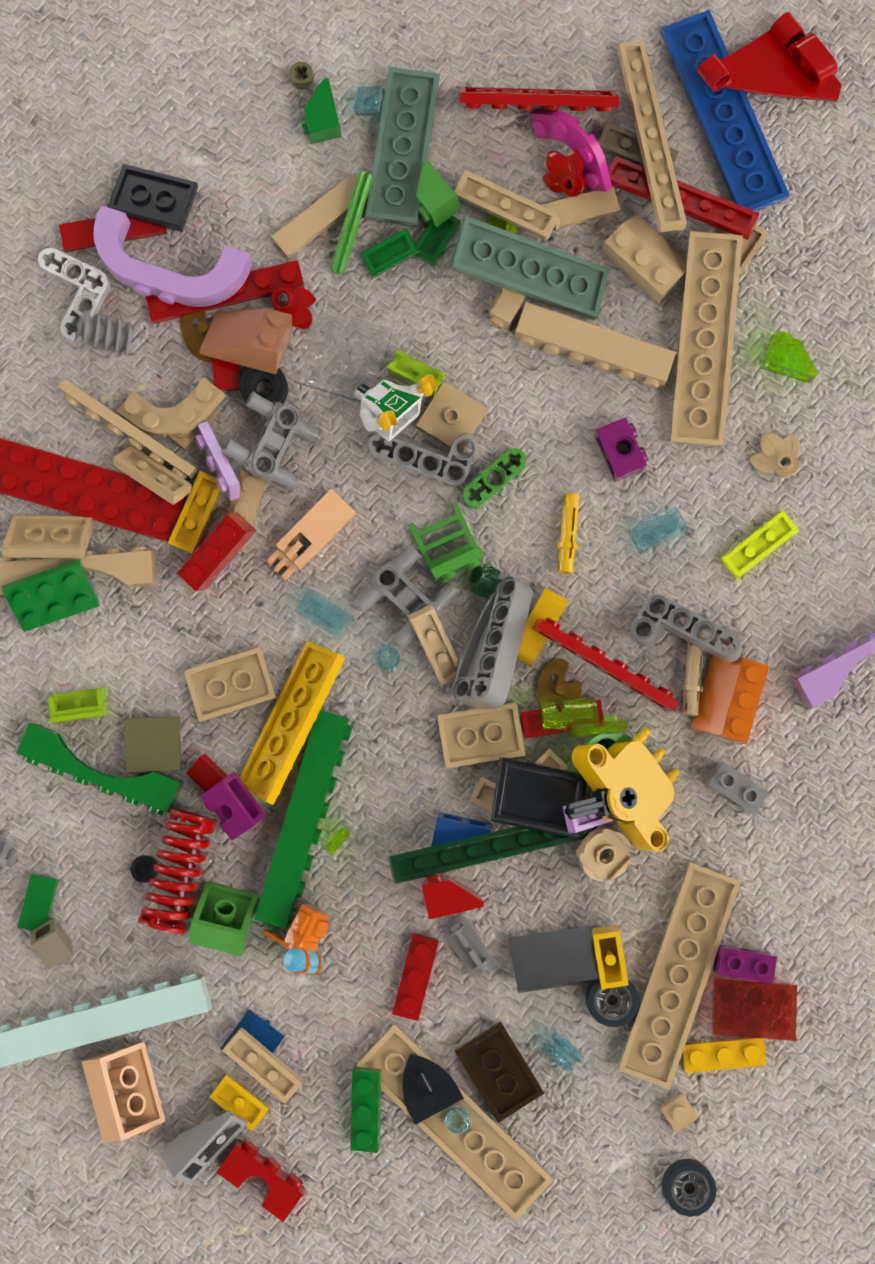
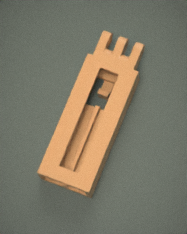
[266,489,356,580]

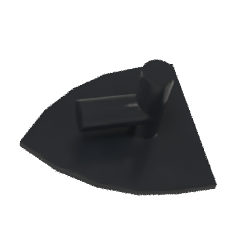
[402,1054,464,1125]

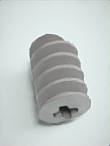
[74,310,133,357]

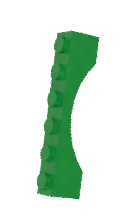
[16,723,184,815]

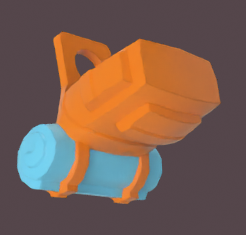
[262,904,330,976]

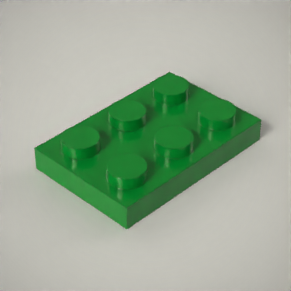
[2,559,100,632]

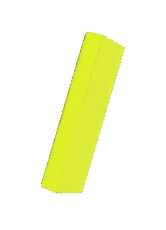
[719,510,799,580]

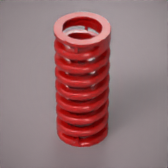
[138,808,217,934]

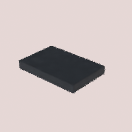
[107,164,198,232]
[509,926,599,993]

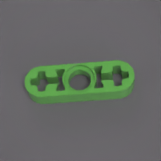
[463,448,526,509]

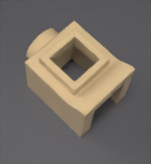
[488,288,525,331]

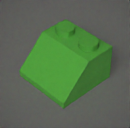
[189,882,259,956]

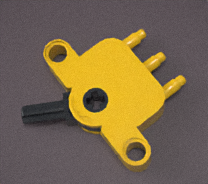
[564,728,680,852]

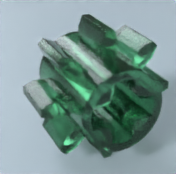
[469,564,502,599]

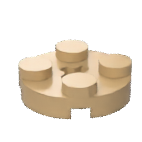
[575,825,631,881]

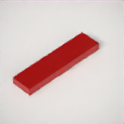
[59,218,167,253]

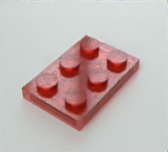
[711,978,797,1041]

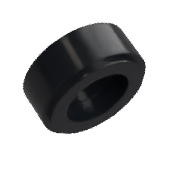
[130,855,158,883]

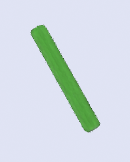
[330,171,373,275]

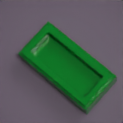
[415,216,461,267]
[361,228,419,278]
[17,874,59,931]

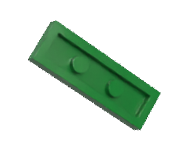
[351,1067,381,1153]

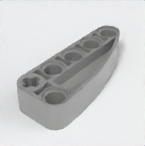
[452,576,533,709]

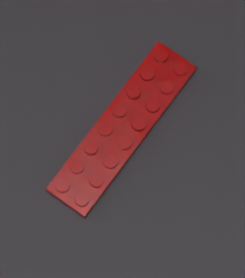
[0,438,188,543]

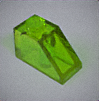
[760,331,818,384]

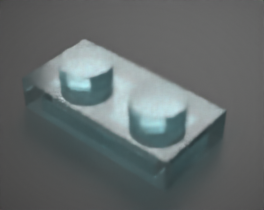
[628,506,689,555]
[294,588,354,639]

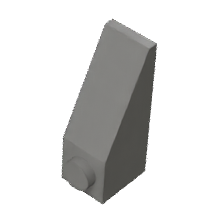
[160,1111,248,1185]

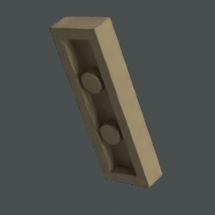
[598,121,679,167]

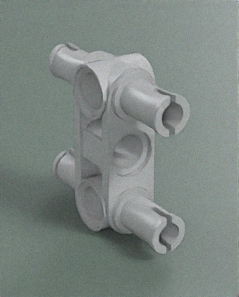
[222,391,322,491]
[353,545,459,650]

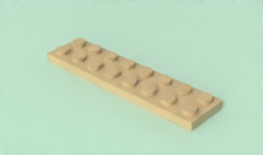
[670,231,743,447]
[617,862,742,1090]
[357,1023,553,1221]

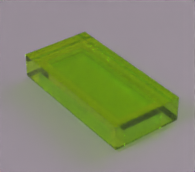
[325,826,354,855]

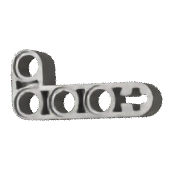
[368,433,478,485]
[631,594,742,662]

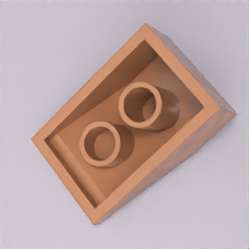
[199,308,292,374]

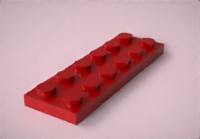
[460,87,619,112]

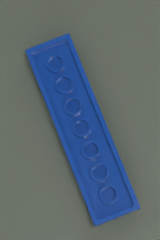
[660,10,790,212]

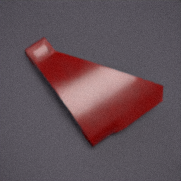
[697,12,842,101]

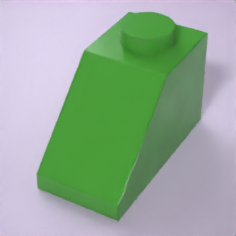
[417,160,462,227]

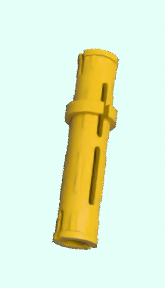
[557,493,580,574]

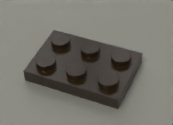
[454,1021,545,1123]

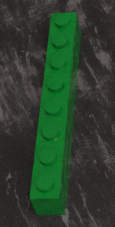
[254,710,353,929]

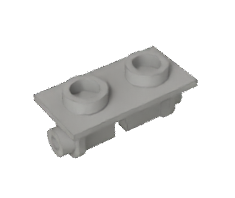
[442,916,495,977]

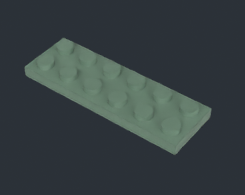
[365,67,440,227]
[450,216,610,320]

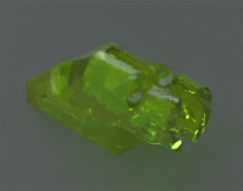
[540,698,628,738]

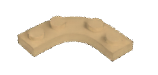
[116,378,226,437]

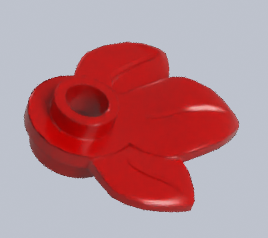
[543,149,586,197]
[271,285,317,329]

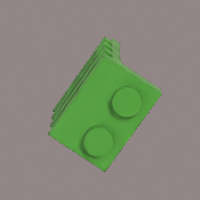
[409,503,484,583]

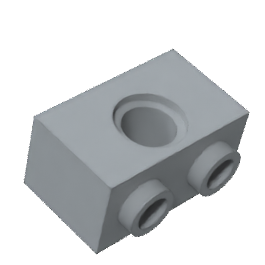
[704,762,769,815]

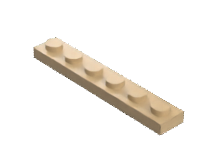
[59,380,199,481]

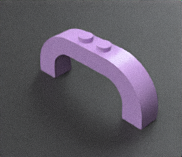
[94,205,253,307]

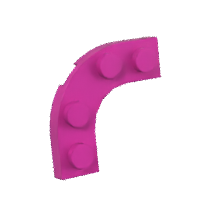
[530,109,613,192]

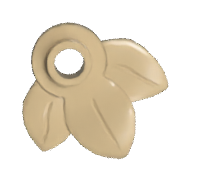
[749,433,801,478]

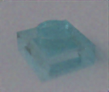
[354,86,385,116]

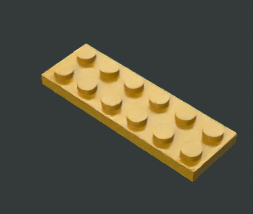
[239,641,346,805]

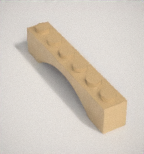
[0,547,158,598]

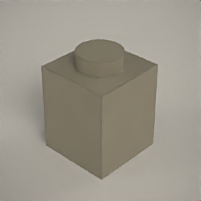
[31,918,73,969]

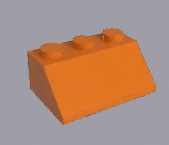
[690,655,770,744]

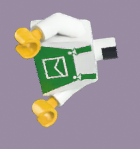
[354,375,438,442]

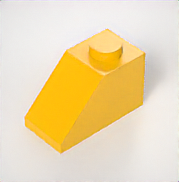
[592,925,629,989]

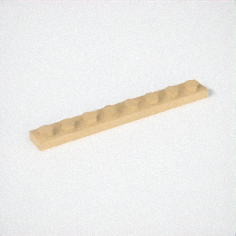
[617,40,687,232]

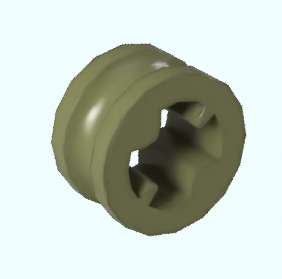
[290,62,314,89]

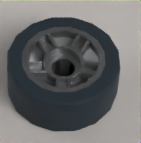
[586,977,639,1027]
[662,1158,717,1217]

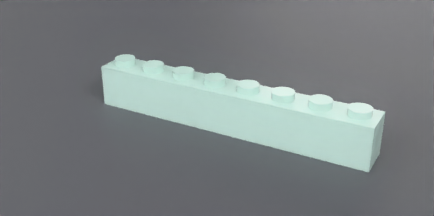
[0,973,212,1068]

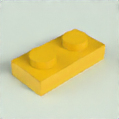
[209,1073,270,1131]

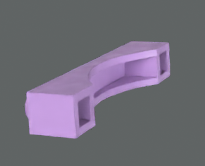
[792,631,875,709]

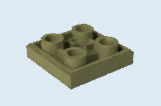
[125,716,182,773]

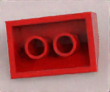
[422,873,484,920]

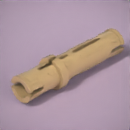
[681,635,705,716]

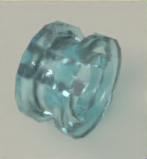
[376,646,400,671]
[446,1106,470,1134]

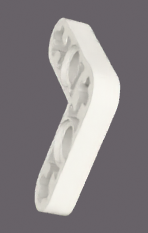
[38,248,110,343]

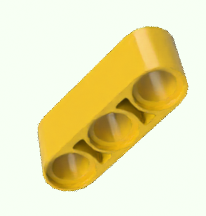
[517,588,569,667]

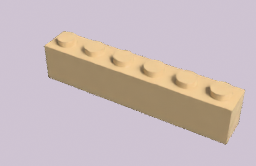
[514,302,676,389]

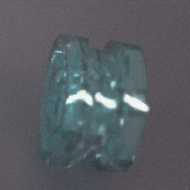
[541,1031,584,1074]

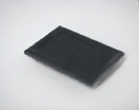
[490,757,587,839]

